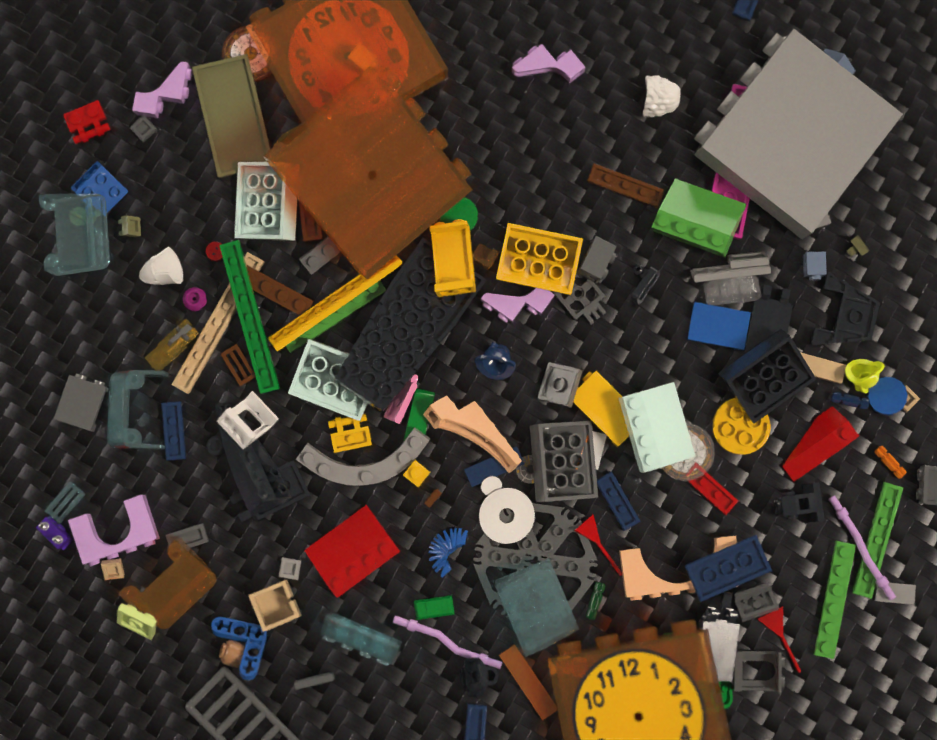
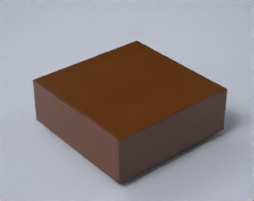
[424,489,442,508]

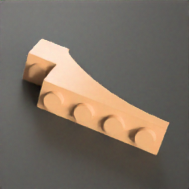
[423,396,522,473]

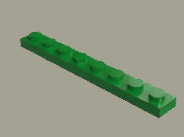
[219,240,280,394]

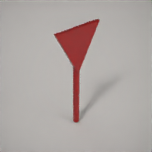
[574,514,622,576]
[757,607,801,673]

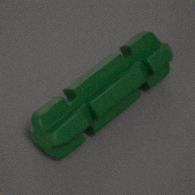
[585,582,605,620]

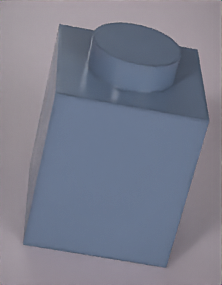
[803,252,827,280]

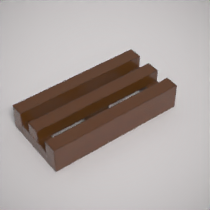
[221,344,256,387]

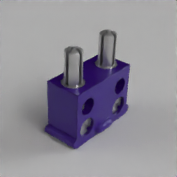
[36,516,74,550]

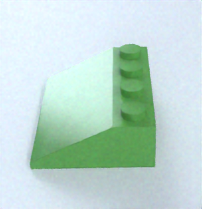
[652,179,746,258]

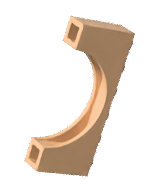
[619,536,738,600]

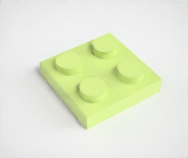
[117,603,157,640]

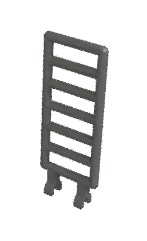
[185,666,299,740]

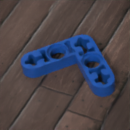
[211,617,267,680]

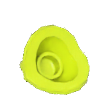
[845,359,885,393]

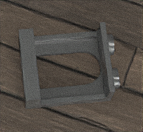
[732,650,785,692]

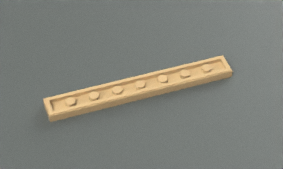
[171,252,264,394]

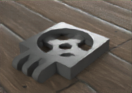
[551,269,606,324]

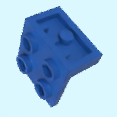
[71,161,128,218]

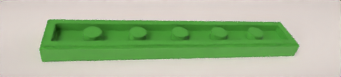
[852,482,903,599]

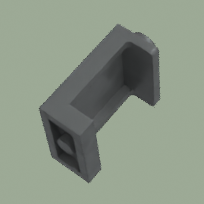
[54,373,109,432]
[916,465,937,505]

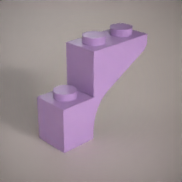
[512,44,585,83]
[132,62,192,118]
[481,288,554,323]

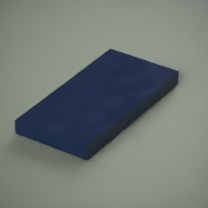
[684,535,772,602]

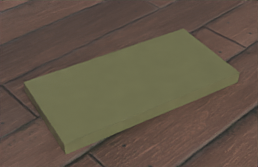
[192,54,273,178]

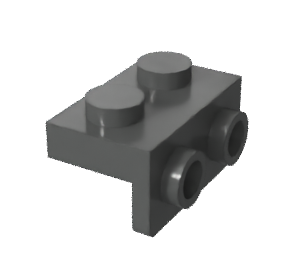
[734,582,779,622]

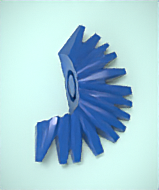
[428,528,468,578]

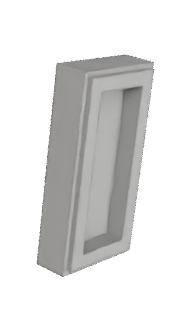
[727,251,769,268]
[874,583,916,605]

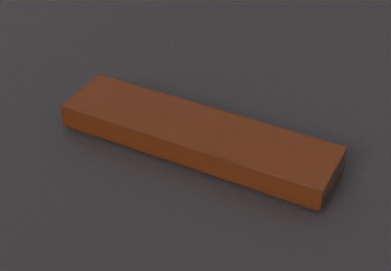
[499,644,559,720]

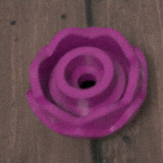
[183,287,207,311]

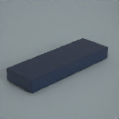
[161,401,186,461]
[464,447,524,487]
[597,471,641,531]

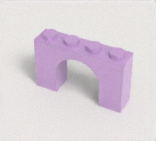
[68,495,160,567]

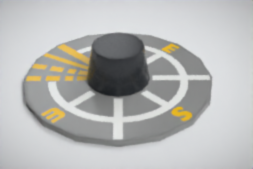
[516,455,534,483]

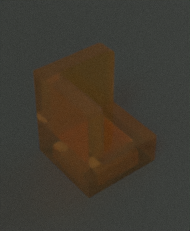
[472,244,500,271]

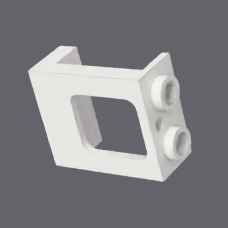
[217,391,279,449]

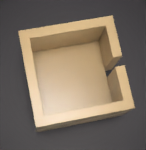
[249,580,302,632]

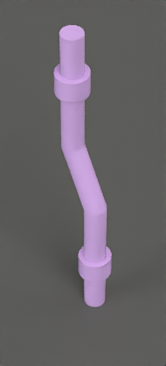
[828,495,896,601]
[393,616,502,669]

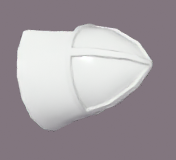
[139,247,183,285]

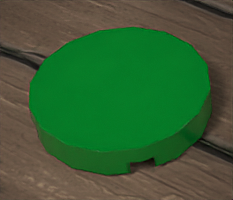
[440,197,478,231]

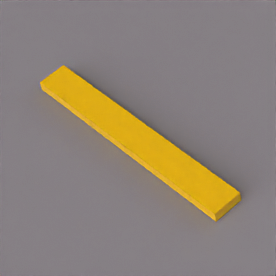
[268,252,403,352]

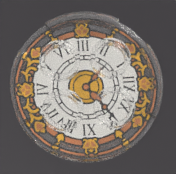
[661,424,715,481]

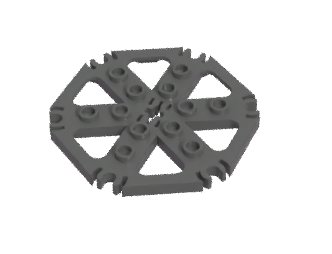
[473,503,597,623]

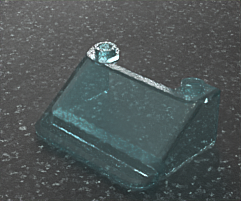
[39,194,110,276]

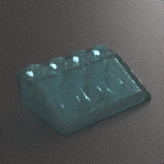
[495,558,579,656]
[321,612,402,666]

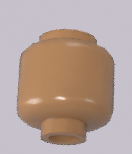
[219,640,249,668]

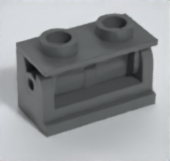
[576,236,616,284]

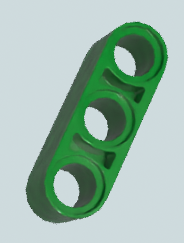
[404,388,435,441]

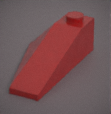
[782,406,859,482]

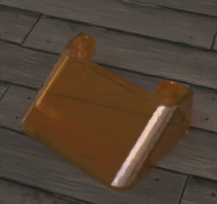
[118,538,216,629]

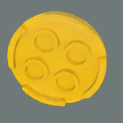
[712,398,771,455]

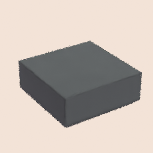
[130,115,157,142]

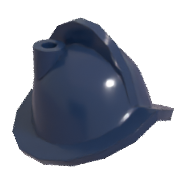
[474,342,516,380]

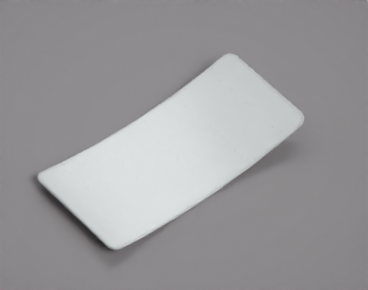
[593,431,607,470]

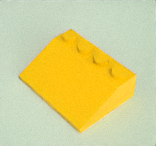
[496,223,583,295]

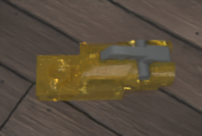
[145,319,199,372]

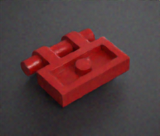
[63,100,111,144]

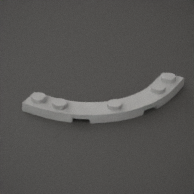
[296,427,430,486]

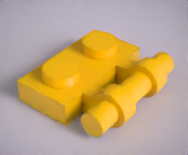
[328,413,372,453]

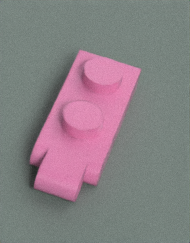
[384,374,418,424]

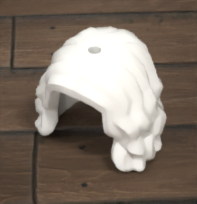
[643,75,681,117]

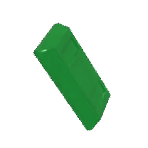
[414,595,455,620]

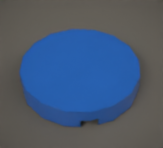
[868,377,908,416]

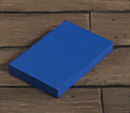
[687,302,751,350]

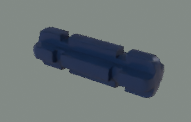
[831,392,869,409]

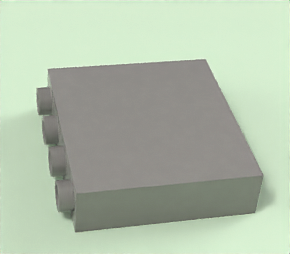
[694,29,903,239]

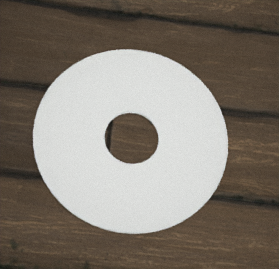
[479,488,535,544]

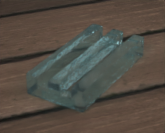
[45,481,85,523]

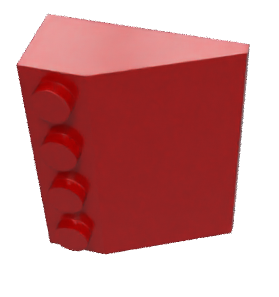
[304,505,400,598]

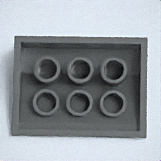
[530,421,598,503]

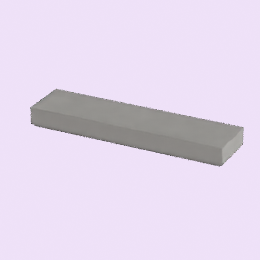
[691,265,771,282]

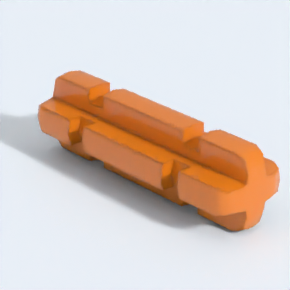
[874,446,907,479]

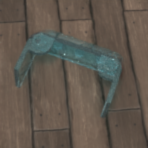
[107,370,169,450]

